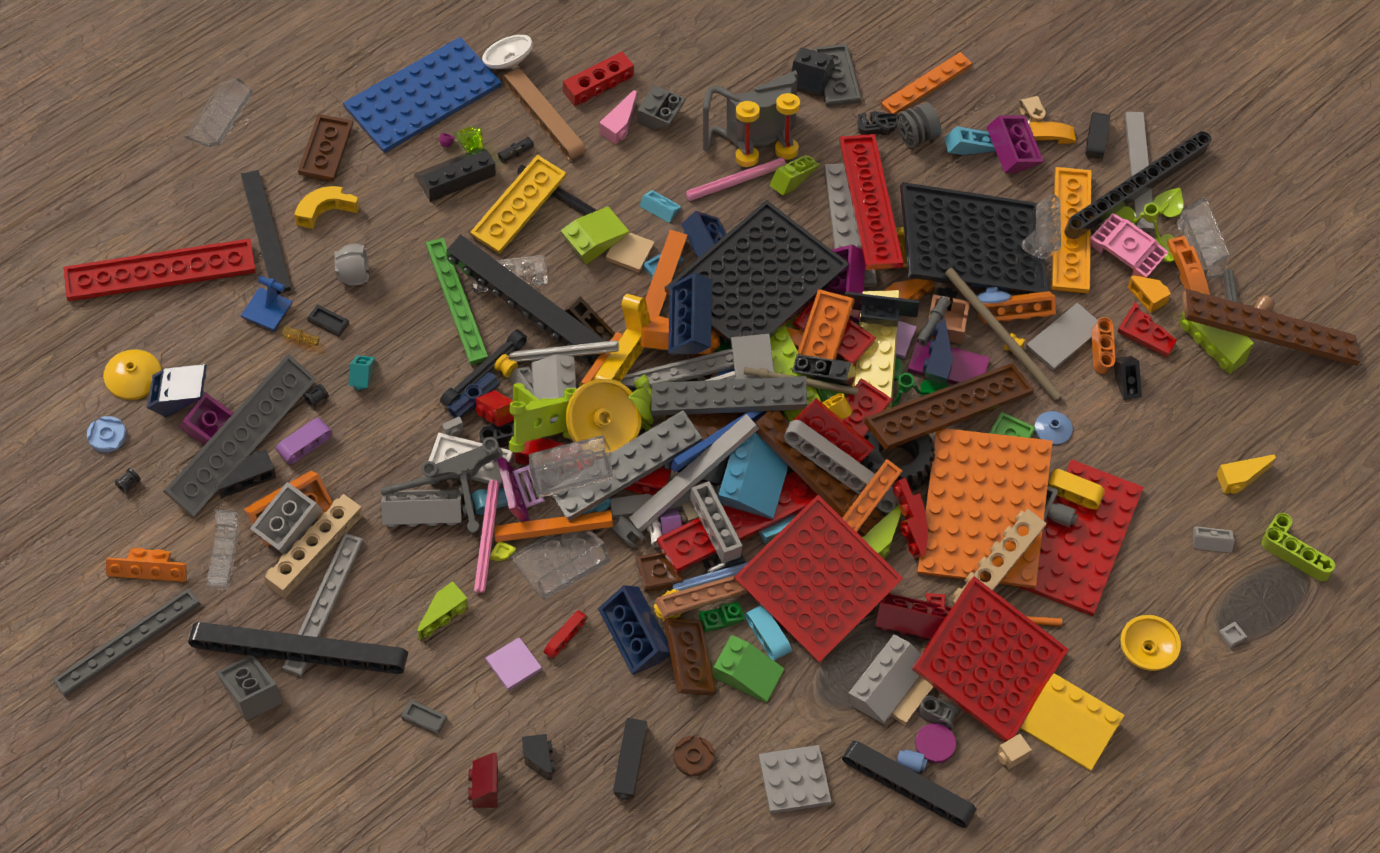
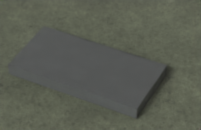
[813,44,861,107]

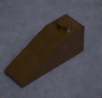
[564,296,615,342]

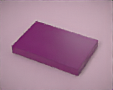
[497,457,530,522]

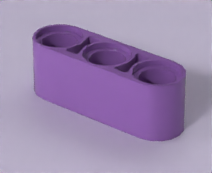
[276,417,333,465]

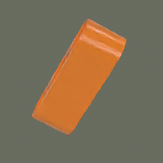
[1091,317,1115,374]

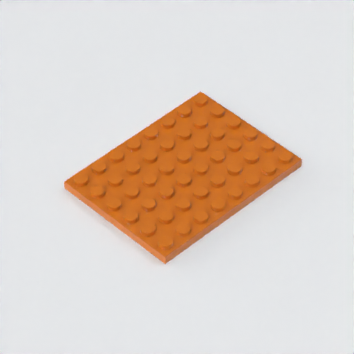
[917,428,1053,588]

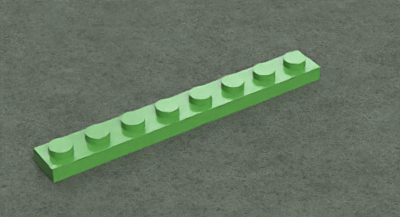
[426,238,488,365]

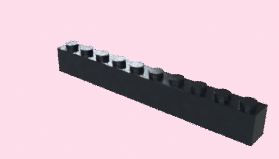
[446,234,606,366]

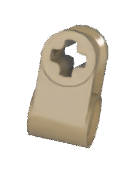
[1019,96,1046,123]

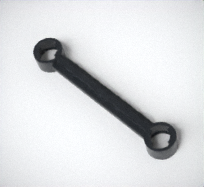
[440,329,527,408]

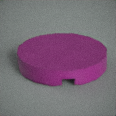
[915,723,956,764]

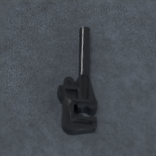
[857,111,897,135]

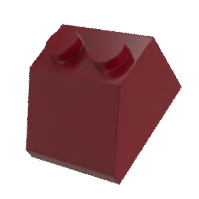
[468,753,498,808]

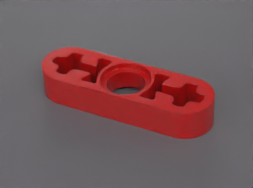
[543,610,588,659]

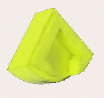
[490,542,516,561]

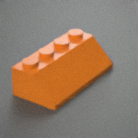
[244,471,333,547]

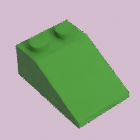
[713,635,784,703]

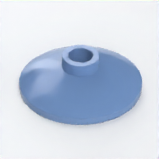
[976,287,1011,303]
[1034,411,1073,445]

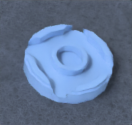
[87,416,127,453]

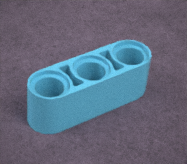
[745,605,792,661]

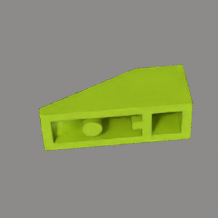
[862,504,902,559]

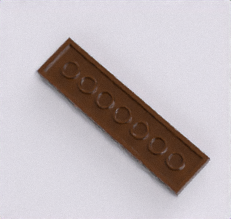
[755,411,883,537]

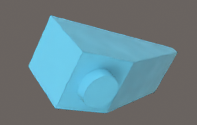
[944,126,996,155]

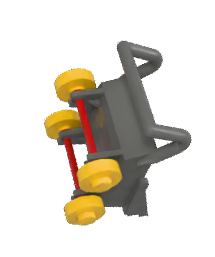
[703,70,800,167]

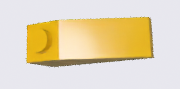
[1216,454,1276,494]

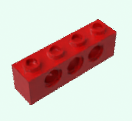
[563,51,634,106]

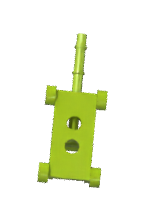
[509,383,577,452]

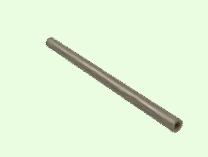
[945,267,1062,401]

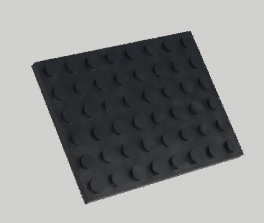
[900,182,1049,294]
[665,200,849,345]

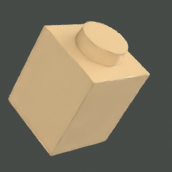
[997,734,1032,769]

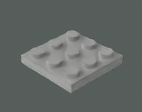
[758,745,831,814]

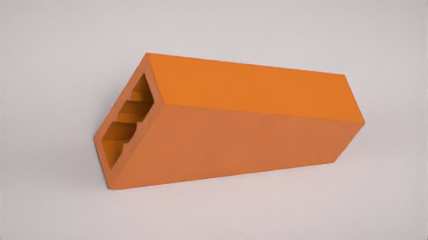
[640,316,720,355]

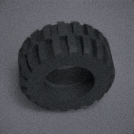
[860,431,935,491]

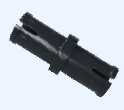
[497,136,534,163]

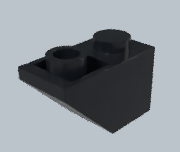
[522,734,555,780]

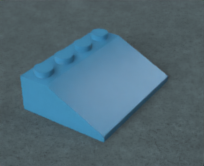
[718,432,788,519]

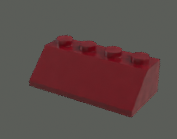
[875,593,952,640]

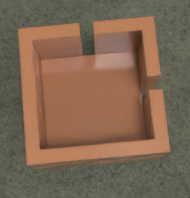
[928,295,970,344]

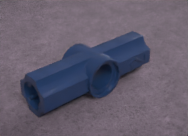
[447,372,500,419]

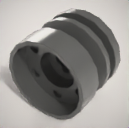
[896,102,941,148]

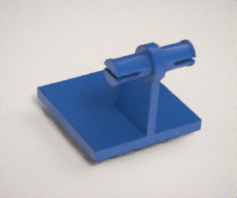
[241,275,293,331]

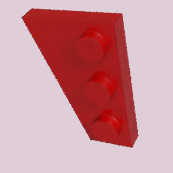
[1118,302,1177,357]

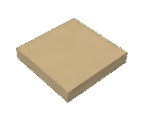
[606,233,654,273]

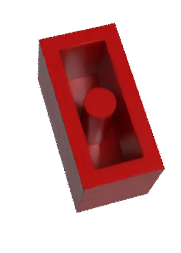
[475,390,514,427]

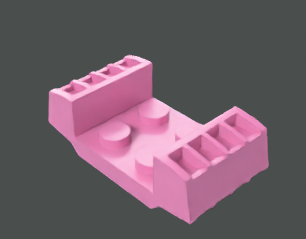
[1090,213,1168,278]

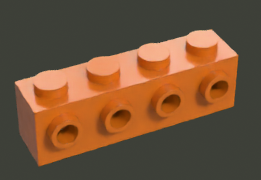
[978,291,1056,324]

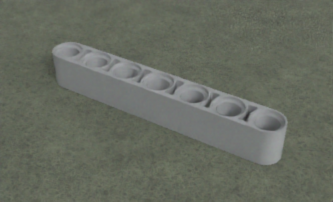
[784,420,898,513]

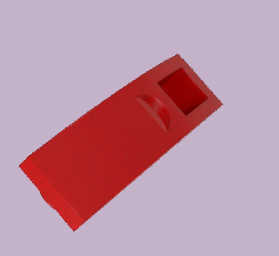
[892,478,928,559]

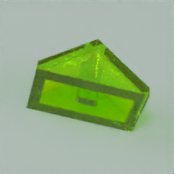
[454,126,483,153]

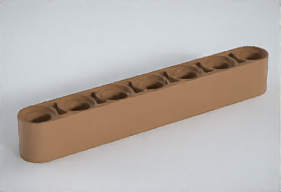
[502,68,586,161]

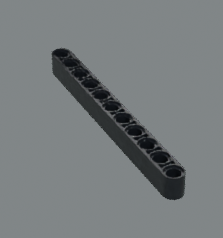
[1064,131,1212,239]
[188,622,408,674]

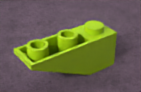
[769,155,820,195]
[417,581,468,640]

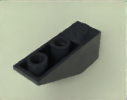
[792,354,856,387]

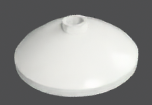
[482,35,533,69]

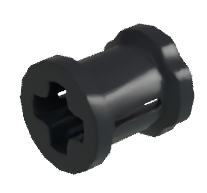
[303,384,329,408]
[114,468,141,494]

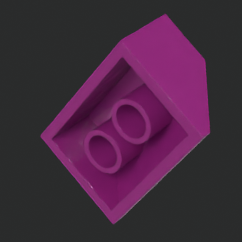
[987,115,1044,173]

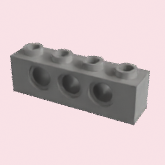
[690,481,742,564]

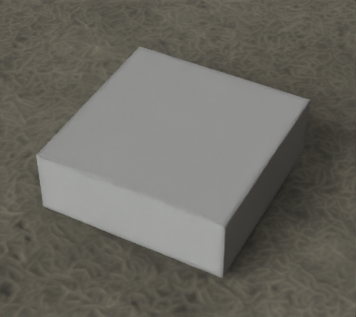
[1218,622,1247,649]

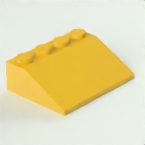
[1020,673,1124,771]

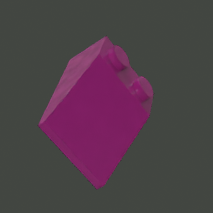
[178,392,233,444]

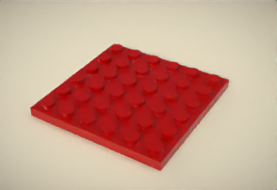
[734,495,903,663]
[911,576,1069,742]

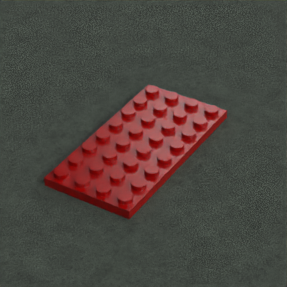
[1019,459,1144,616]

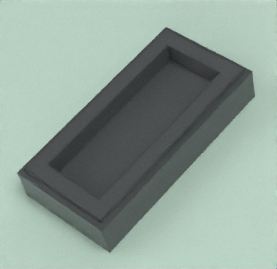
[401,700,447,736]

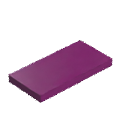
[907,340,990,384]

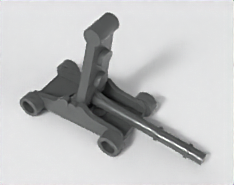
[380,437,503,535]

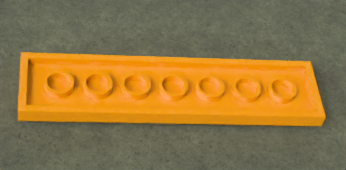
[1052,167,1091,293]

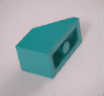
[348,355,375,390]

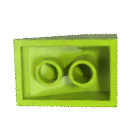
[561,207,630,265]

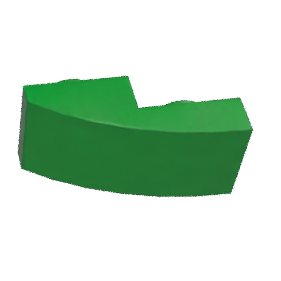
[698,602,745,632]

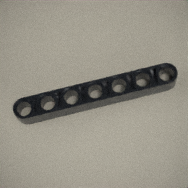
[842,740,977,828]

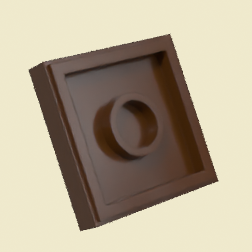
[636,552,683,592]

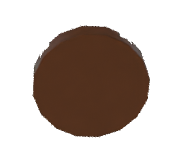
[673,736,714,776]

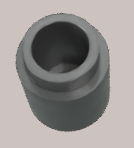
[1048,503,1078,528]

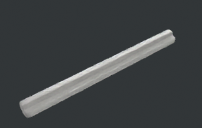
[509,341,619,362]

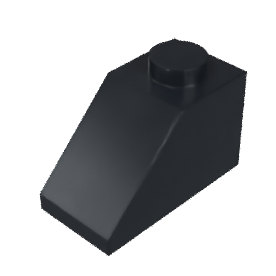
[1114,356,1142,400]

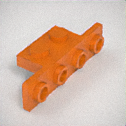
[106,548,187,582]

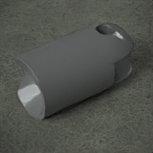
[611,516,645,548]

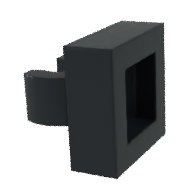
[937,287,957,311]

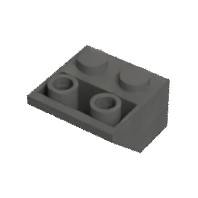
[637,85,686,130]

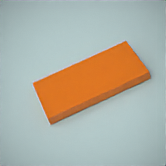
[798,289,855,360]

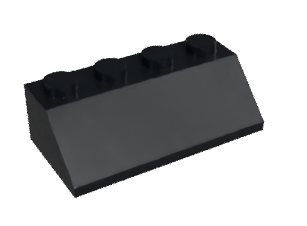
[414,148,496,202]

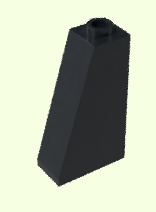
[613,718,648,800]

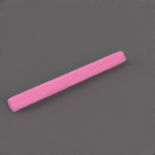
[686,157,786,201]
[474,480,500,593]

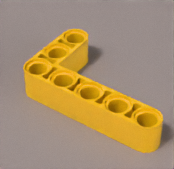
[593,294,651,383]

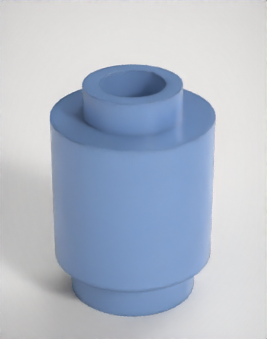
[897,749,927,774]

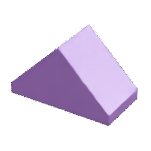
[659,509,682,535]

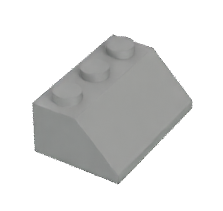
[250,482,323,554]

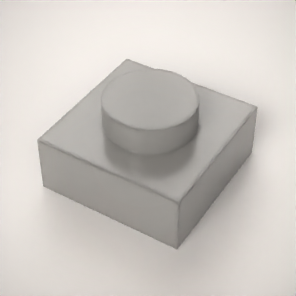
[442,417,463,437]

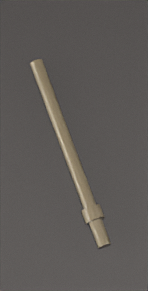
[743,367,858,396]

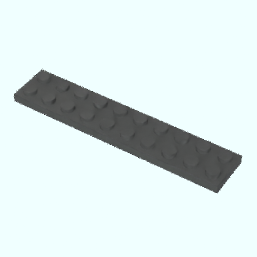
[163,354,316,518]

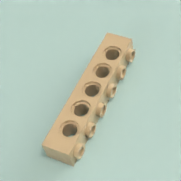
[265,494,363,599]
[952,509,1047,604]

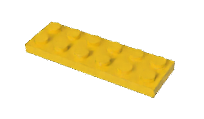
[470,155,567,254]

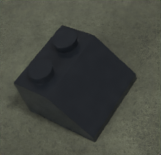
[791,47,835,96]

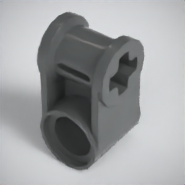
[918,696,960,730]

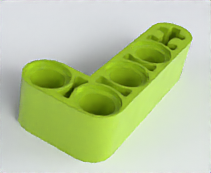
[1261,513,1335,581]

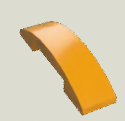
[1029,122,1076,144]

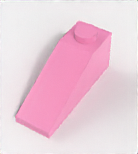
[599,90,637,144]

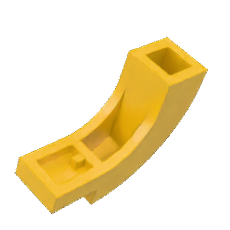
[294,186,359,229]

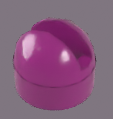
[439,133,455,147]

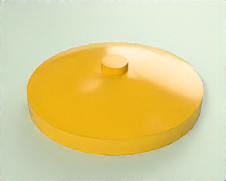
[566,379,642,457]

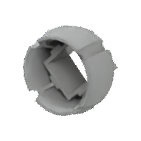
[334,243,369,286]

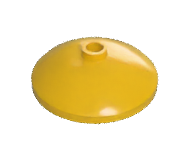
[104,349,161,400]
[1120,615,1181,671]

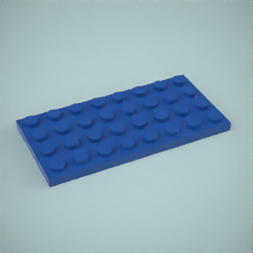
[343,37,501,153]

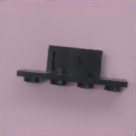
[844,291,920,327]

